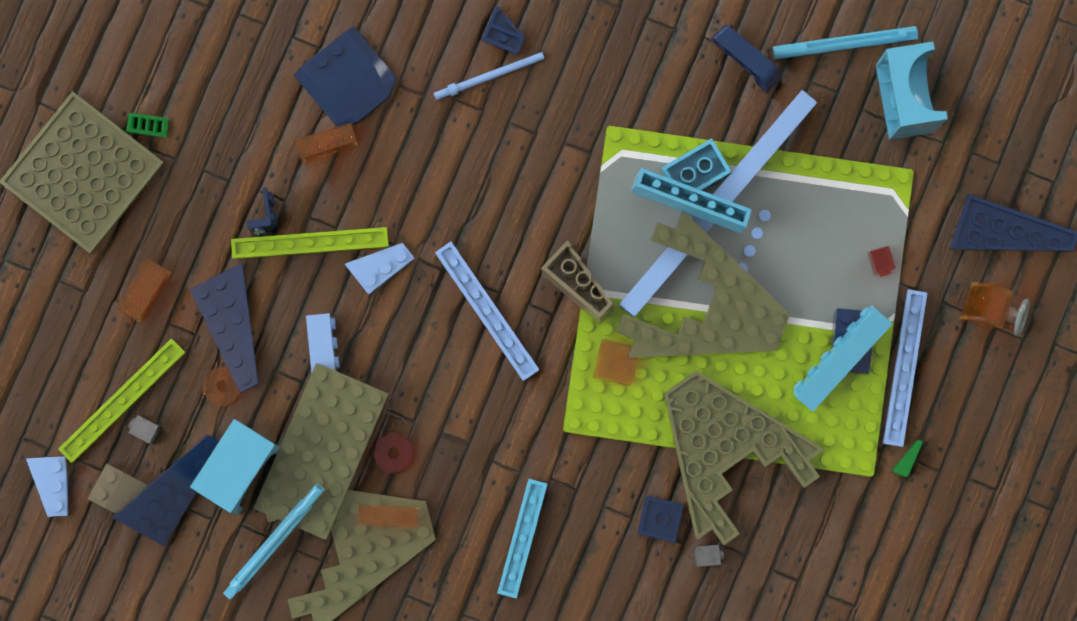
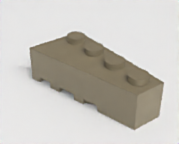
[541,240,613,324]

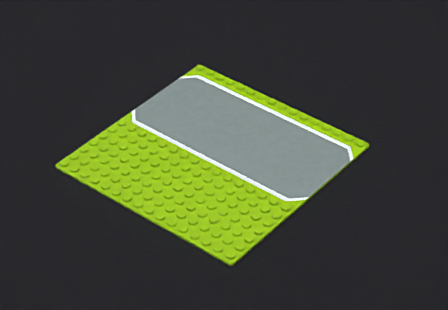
[563,126,914,477]

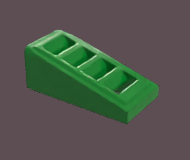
[126,113,169,138]
[891,440,923,478]

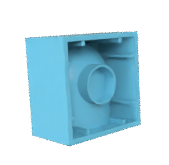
[876,42,948,140]
[190,419,280,515]

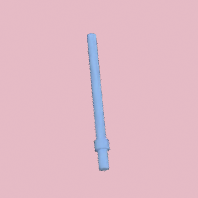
[434,52,544,100]

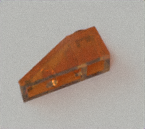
[358,505,418,528]

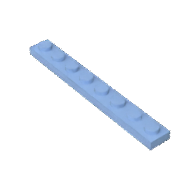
[435,242,539,381]
[883,289,927,447]

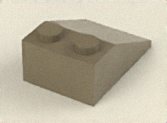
[88,464,148,513]

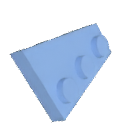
[345,243,415,295]

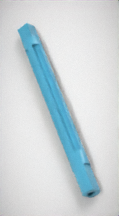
[773,26,918,59]
[223,484,325,599]

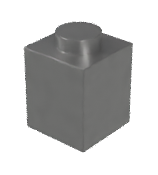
[128,415,161,444]
[694,545,724,567]

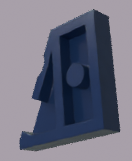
[482,6,525,56]

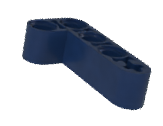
[711,24,781,92]

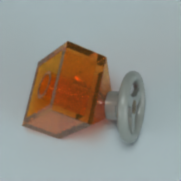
[960,282,1030,336]

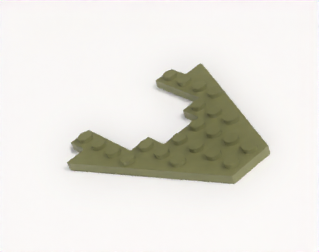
[616,212,790,358]

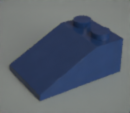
[831,308,873,375]

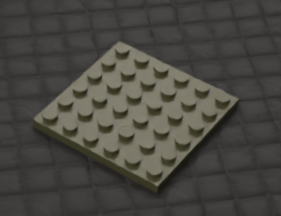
[0,91,164,254]

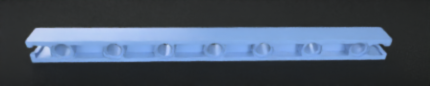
[619,90,817,318]

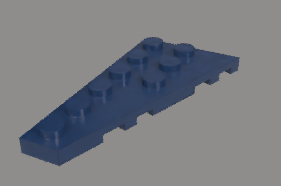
[949,194,1077,252]
[190,263,259,394]
[112,434,219,546]

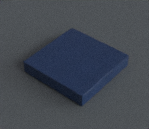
[637,496,684,543]

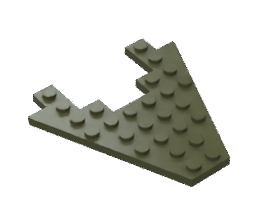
[664,371,823,545]
[266,490,436,621]

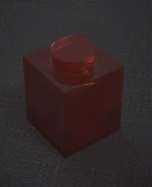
[867,246,896,277]

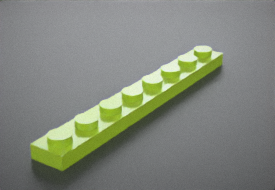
[231,227,389,259]
[58,338,186,463]

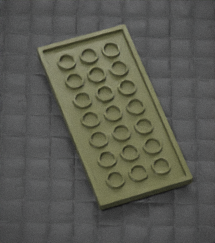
[253,363,389,540]

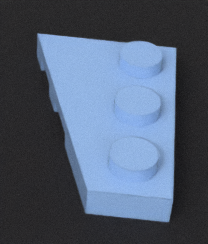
[26,457,69,517]

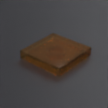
[593,339,638,386]

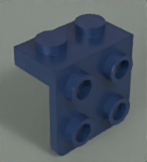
[247,187,278,236]

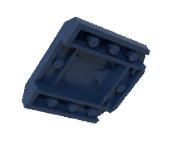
[294,26,397,128]

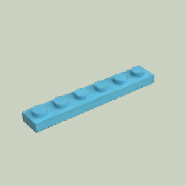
[498,479,547,598]

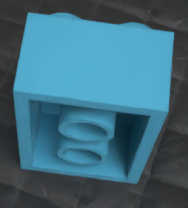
[661,138,732,191]

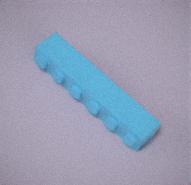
[631,168,752,233]
[793,305,892,412]

